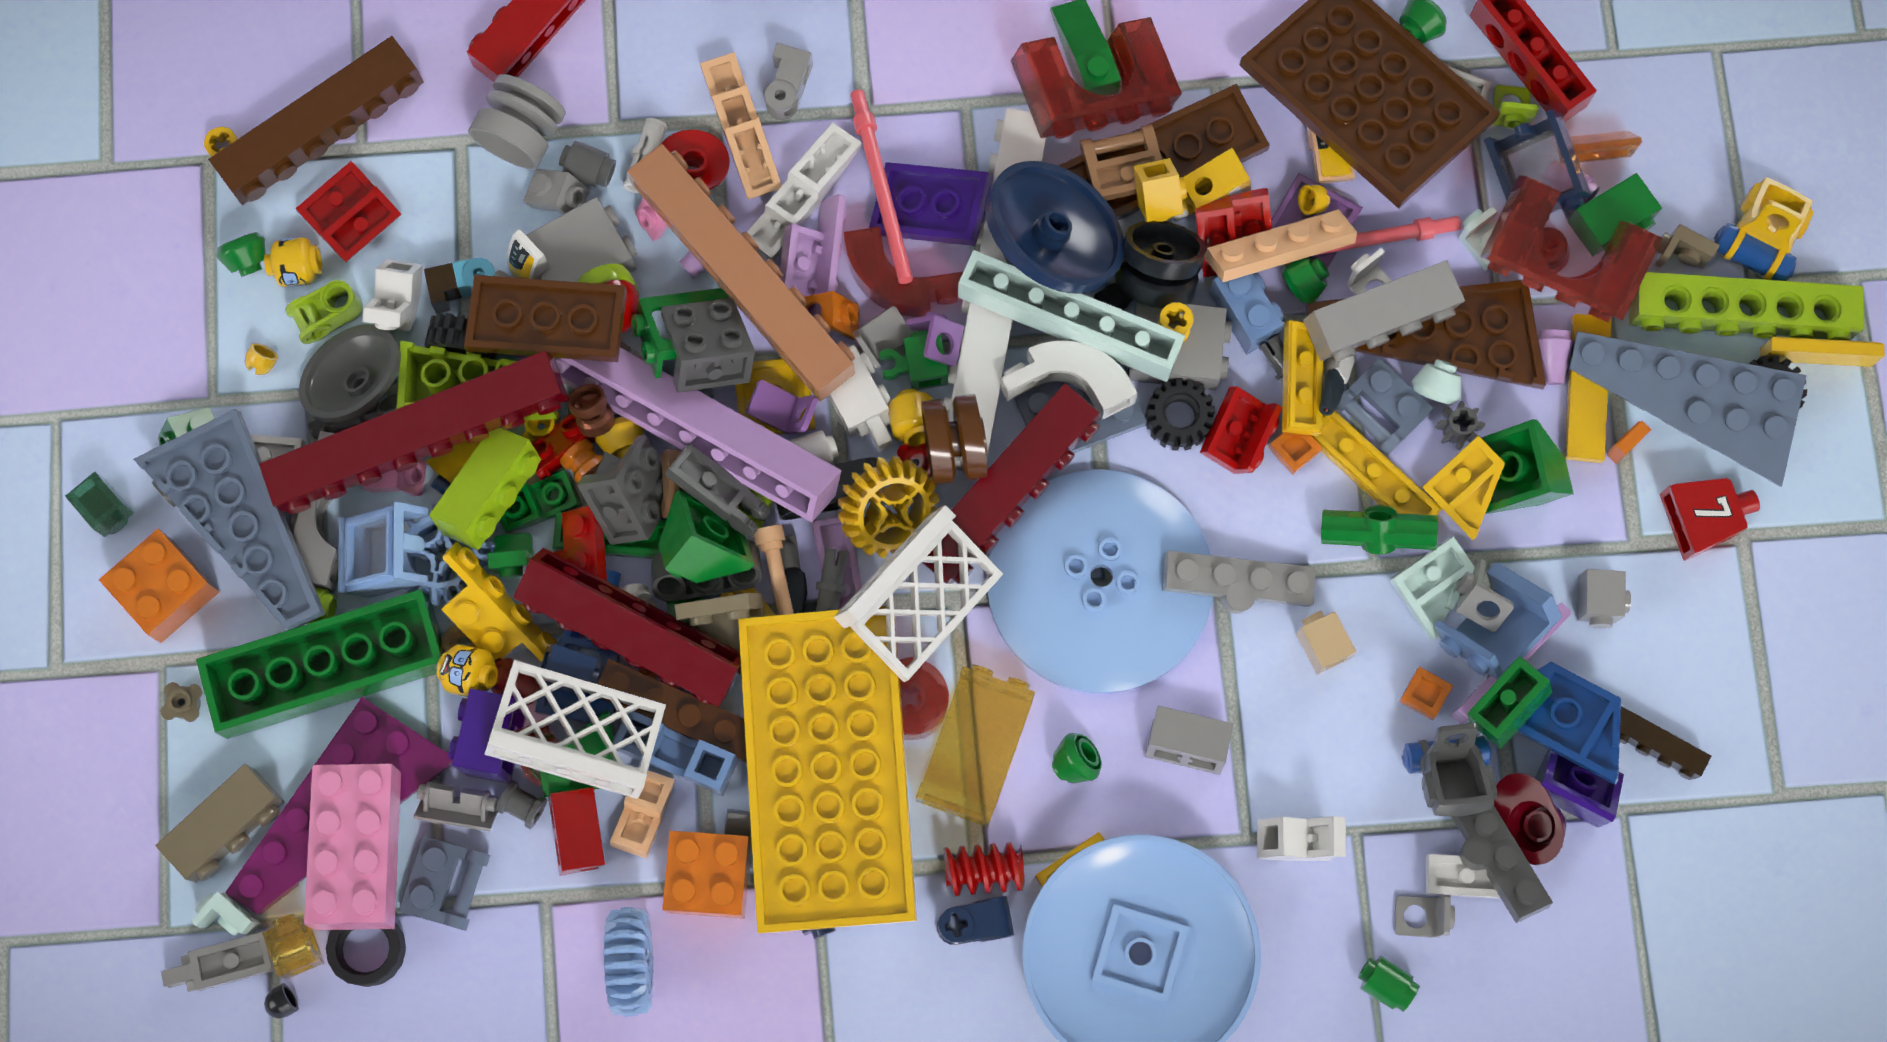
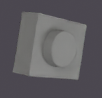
[523,168,589,215]

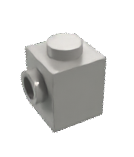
[1577,569,1631,628]

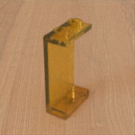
[915,664,1036,828]

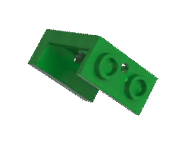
[631,288,729,378]

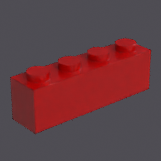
[466,0,586,82]

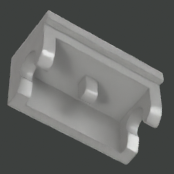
[1145,705,1234,775]

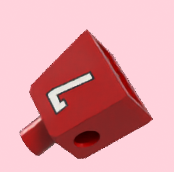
[1659,478,1760,561]

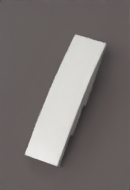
[747,122,862,262]

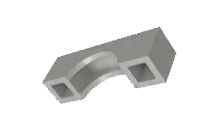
[289,431,360,593]

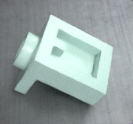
[1458,206,1517,272]
[191,891,263,936]

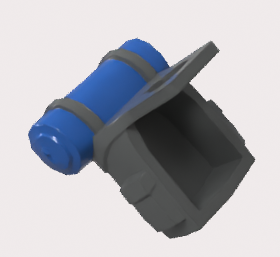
[1401,723,1497,816]

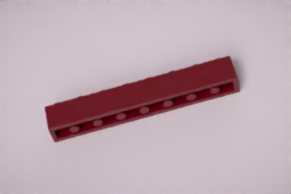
[259,350,569,514]

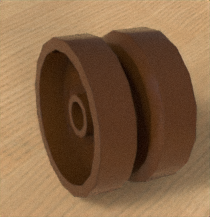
[921,394,987,485]

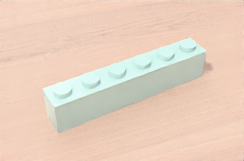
[958,250,1185,382]

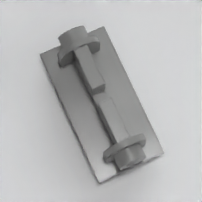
[414,781,498,831]

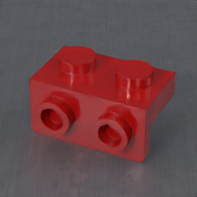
[1199,386,1282,474]

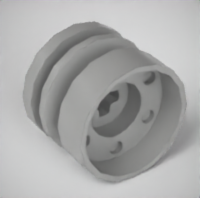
[468,74,566,170]

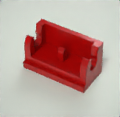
[548,787,605,876]

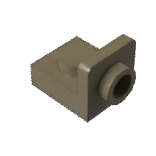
[1654,224,1720,269]

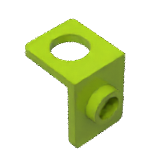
[1492,85,1539,129]

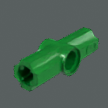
[1321,505,1438,555]

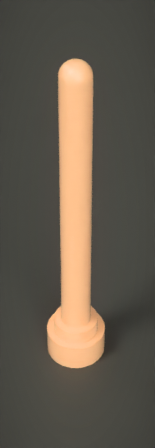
[754,524,794,615]

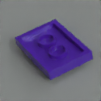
[868,162,992,246]

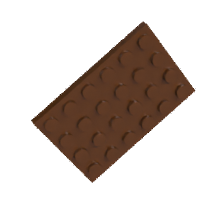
[1239,0,1500,209]

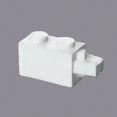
[827,344,893,452]

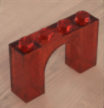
[1010,17,1182,139]
[1480,175,1663,323]

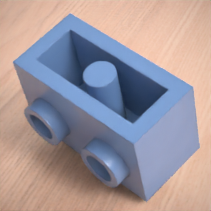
[1209,272,1284,355]

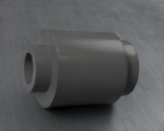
[559,141,616,188]

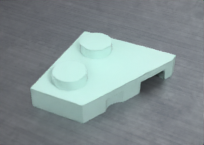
[1389,537,1475,640]

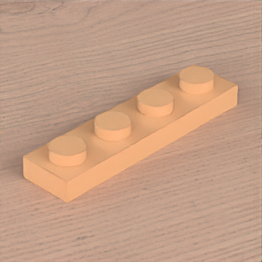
[1206,209,1357,282]

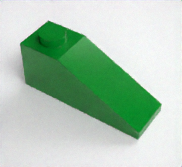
[1050,0,1121,107]

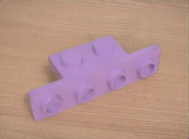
[780,194,847,334]

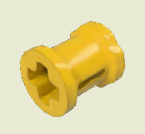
[1158,303,1194,343]

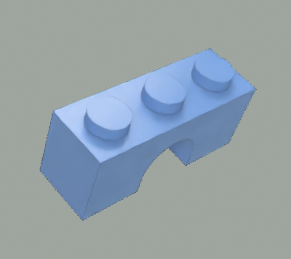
[612,711,739,796]

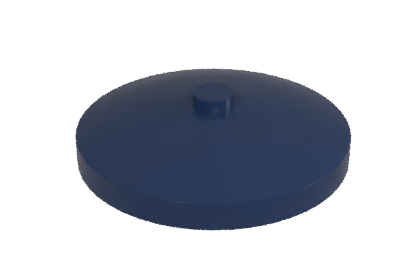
[985,161,1124,294]

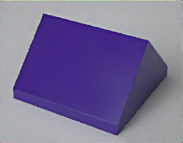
[1535,749,1624,828]

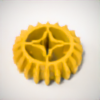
[837,456,940,559]

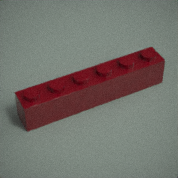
[921,383,1101,584]
[513,547,741,707]

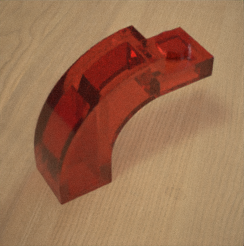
[843,227,963,317]

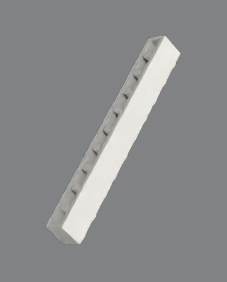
[944,108,1050,471]

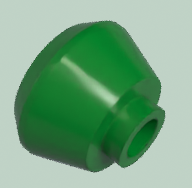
[1399,0,1447,44]
[216,232,266,277]
[1282,257,1330,304]
[1052,733,1102,784]

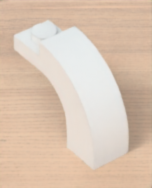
[1000,341,1138,420]

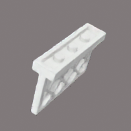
[834,505,1003,682]
[484,660,666,799]

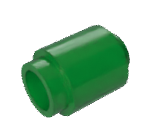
[1358,956,1420,1012]

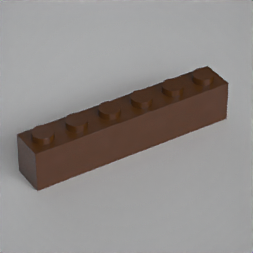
[208,36,424,205]

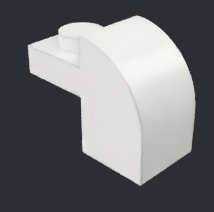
[362,259,423,331]
[1257,816,1346,861]

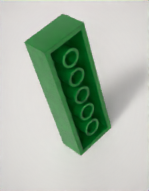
[196,589,446,739]

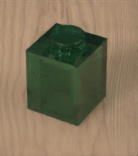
[65,472,134,537]

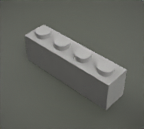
[1303,260,1465,362]

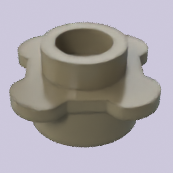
[160,682,203,722]

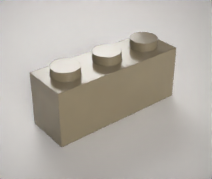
[155,764,285,883]

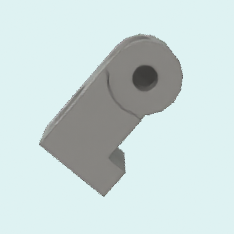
[764,42,813,120]

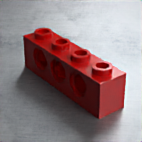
[1469,0,1597,123]

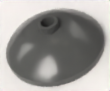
[299,324,401,423]

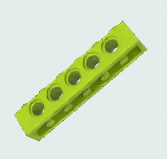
[1629,271,1864,341]

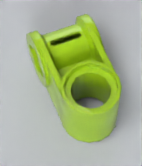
[285,280,363,344]

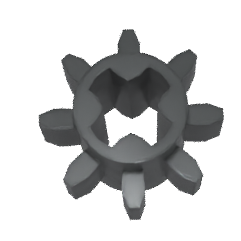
[1435,401,1485,450]

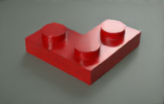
[553,506,607,581]

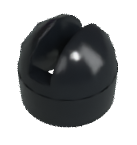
[264,983,299,1018]

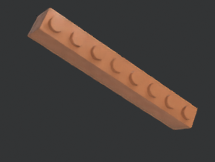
[627,144,855,402]

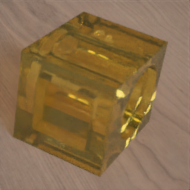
[262,914,325,979]

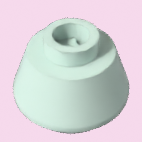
[1412,359,1461,405]

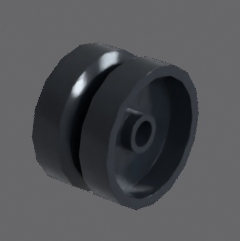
[1115,221,1207,308]

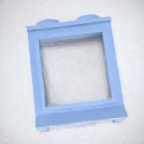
[338,501,428,598]

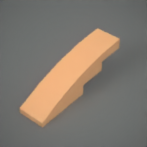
[700,52,782,200]

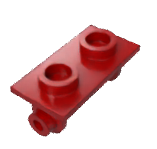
[532,413,595,480]

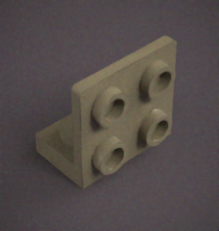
[675,593,765,675]

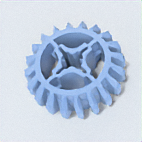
[403,504,495,606]
[603,907,654,1017]

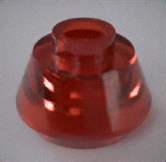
[1519,227,1570,276]

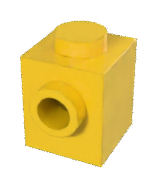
[1133,158,1187,222]

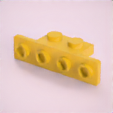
[441,542,558,665]

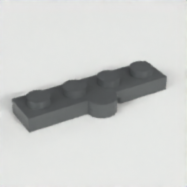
[1451,806,1553,923]

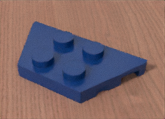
[1517,662,1621,785]

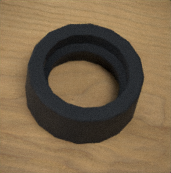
[325,922,406,987]

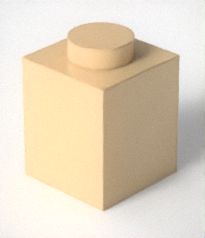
[1296,611,1357,675]

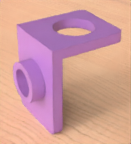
[905,312,964,367]
[746,380,819,434]

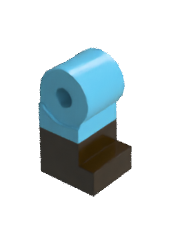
[424,258,495,314]

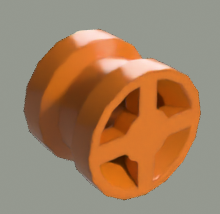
[560,438,603,483]

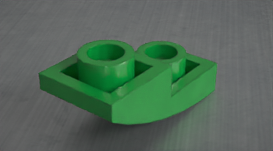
[500,470,582,533]

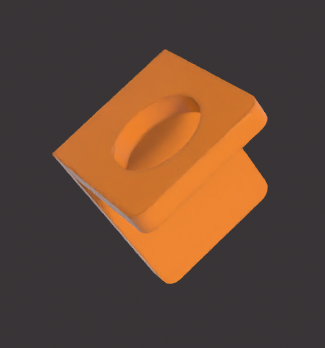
[804,291,859,340]

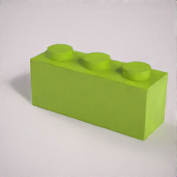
[429,428,541,550]

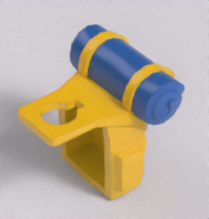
[1714,177,1814,281]

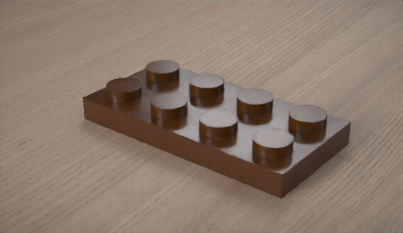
[464,275,627,362]

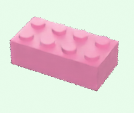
[304,764,401,930]

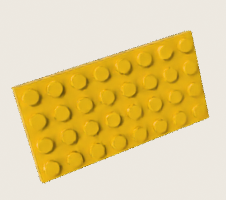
[738,605,917,934]

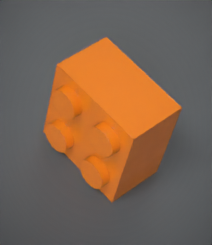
[98,528,219,643]
[662,831,752,919]

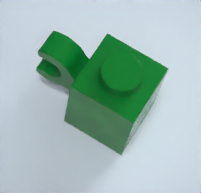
[879,330,948,390]

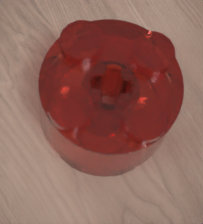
[899,657,949,740]

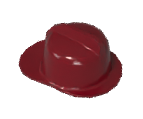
[1494,773,1567,865]

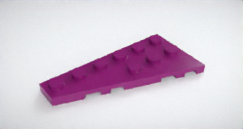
[225,697,453,915]

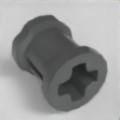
[496,780,547,829]

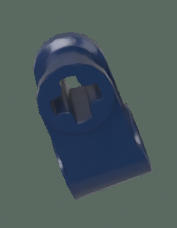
[937,896,1015,945]

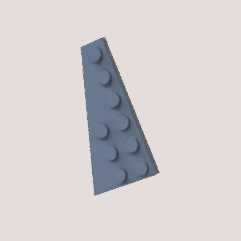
[1568,332,1807,487]
[133,409,325,630]

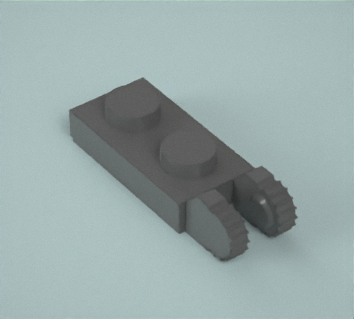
[664,443,771,537]

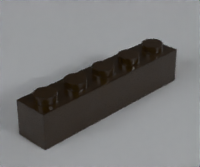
[1620,706,1712,780]

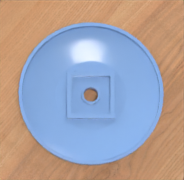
[986,469,1213,694]
[1022,834,1261,1042]

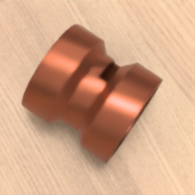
[567,384,615,437]

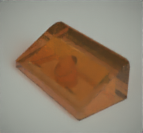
[1557,131,1642,164]

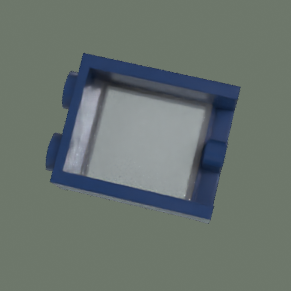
[1484,109,1593,227]

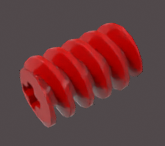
[943,842,1025,896]

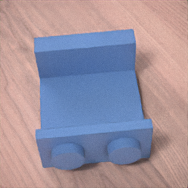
[1434,562,1562,680]

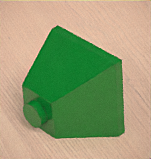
[1481,419,1574,514]
[659,490,754,583]

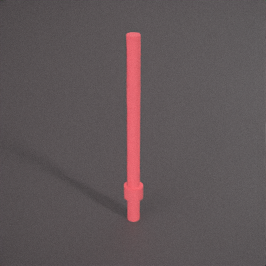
[850,89,913,284]
[1313,216,1461,256]

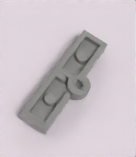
[1162,551,1315,614]

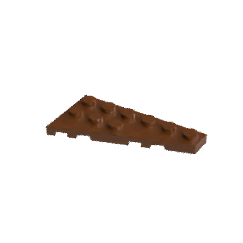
[1305,279,1546,390]

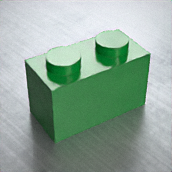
[1567,173,1662,257]
[1467,656,1552,749]

